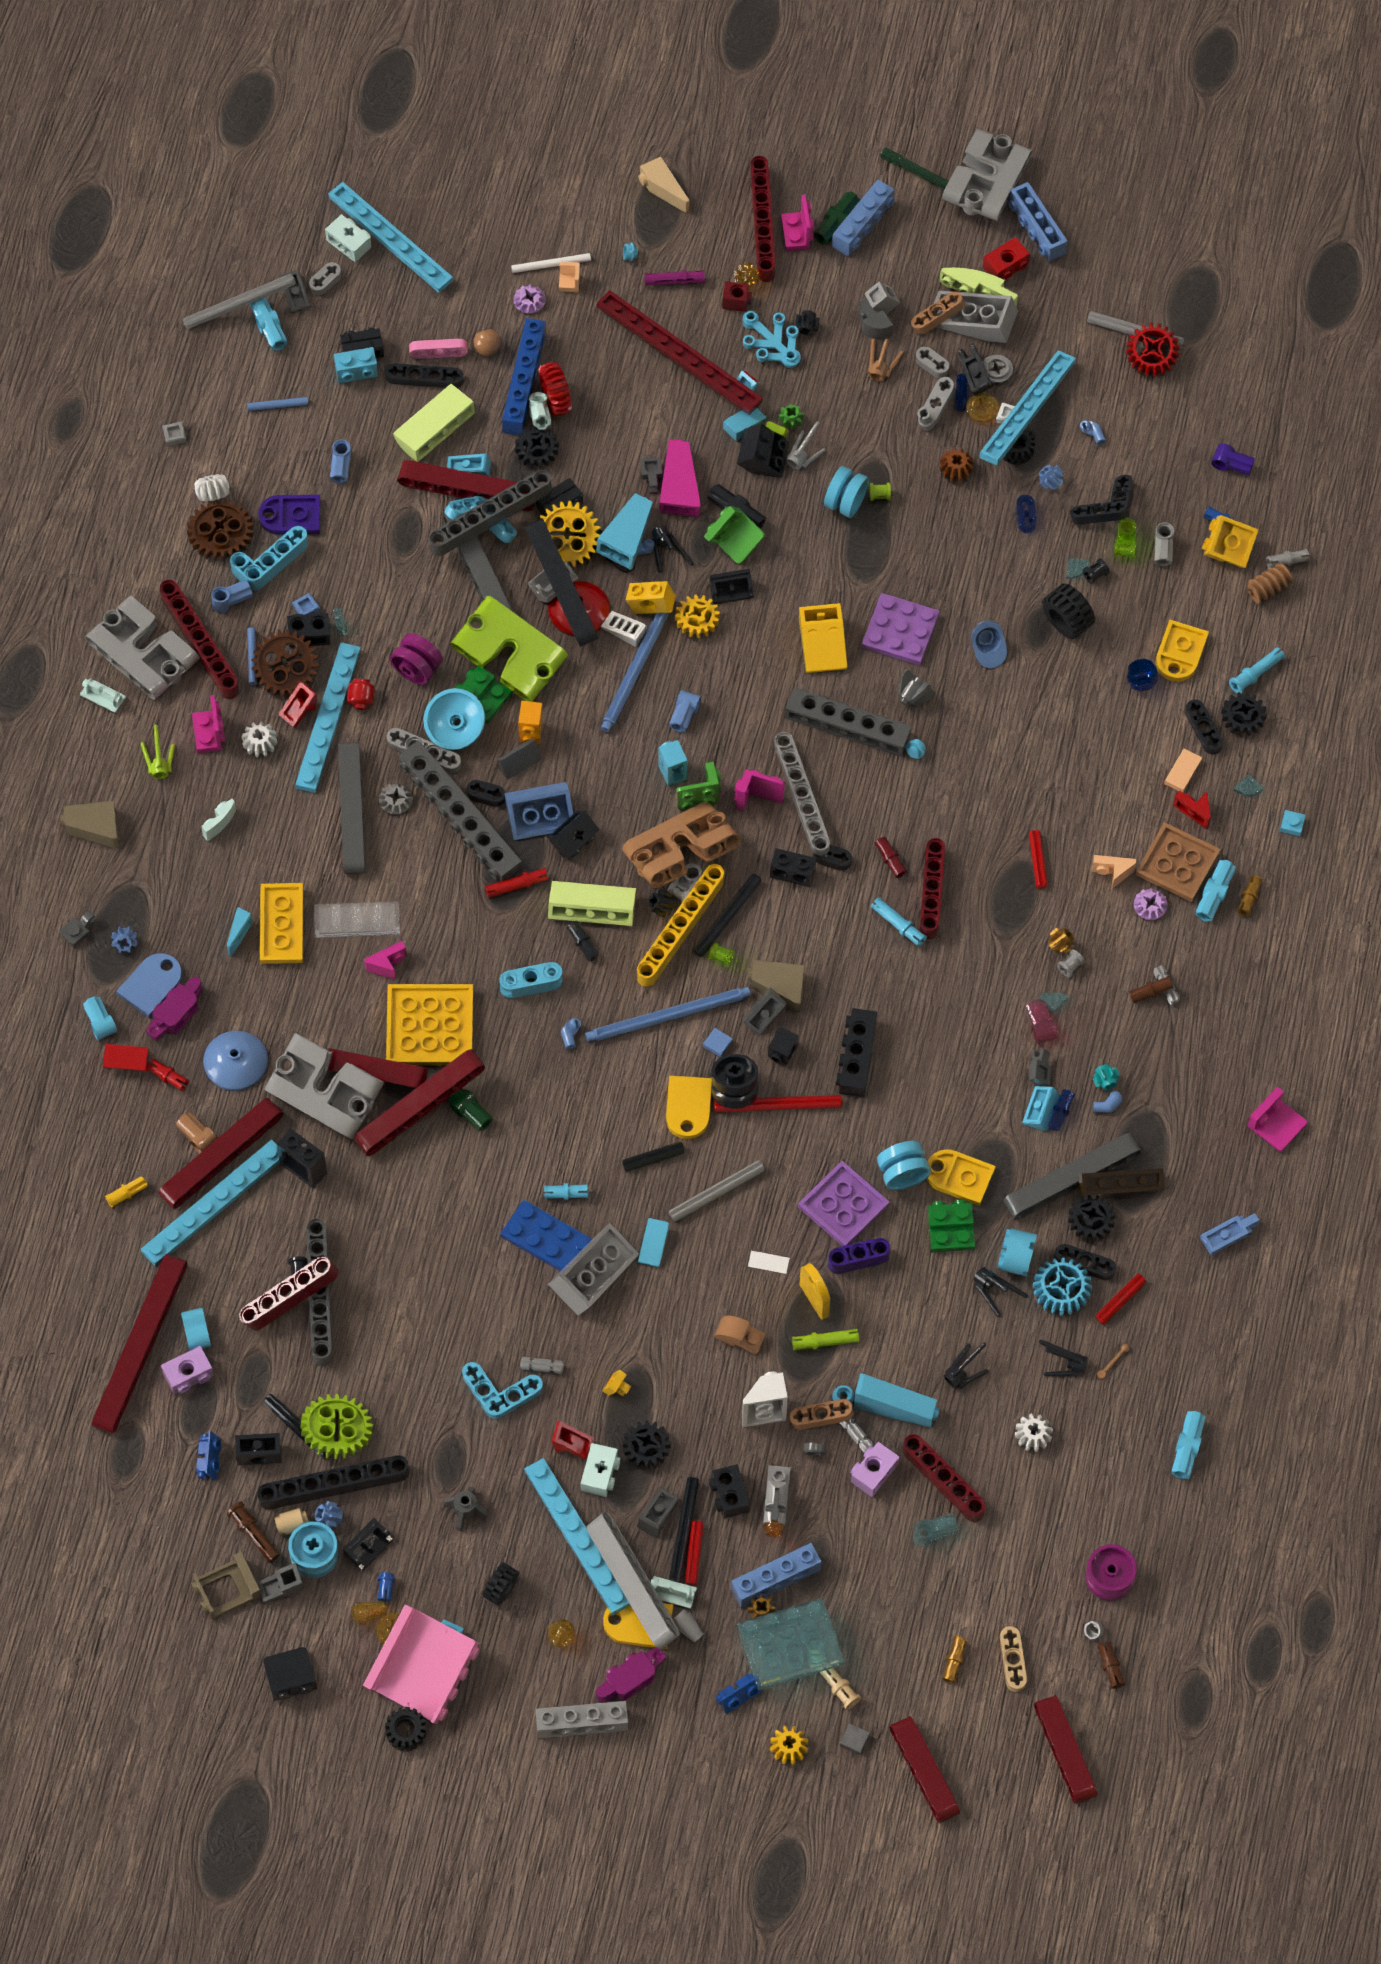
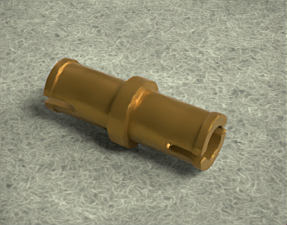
[1237,875,1263,917]
[942,1636,968,1684]

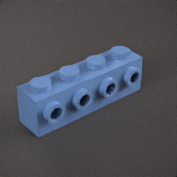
[832,180,895,257]
[1008,182,1068,262]

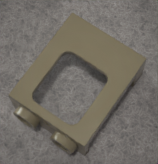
[191,1552,261,1620]

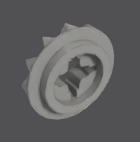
[983,355,1013,384]
[379,783,413,814]

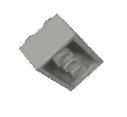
[928,291,1018,343]
[548,1223,639,1316]

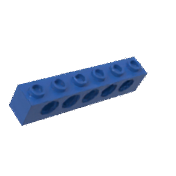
[502,318,546,435]

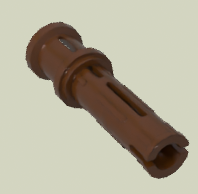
[226,1501,280,1563]

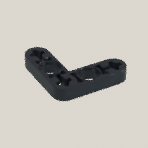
[1070,475,1134,525]

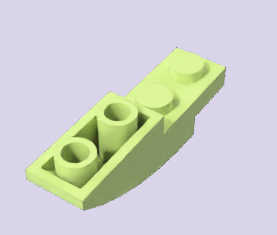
[940,267,1018,306]

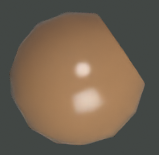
[473,329,501,356]

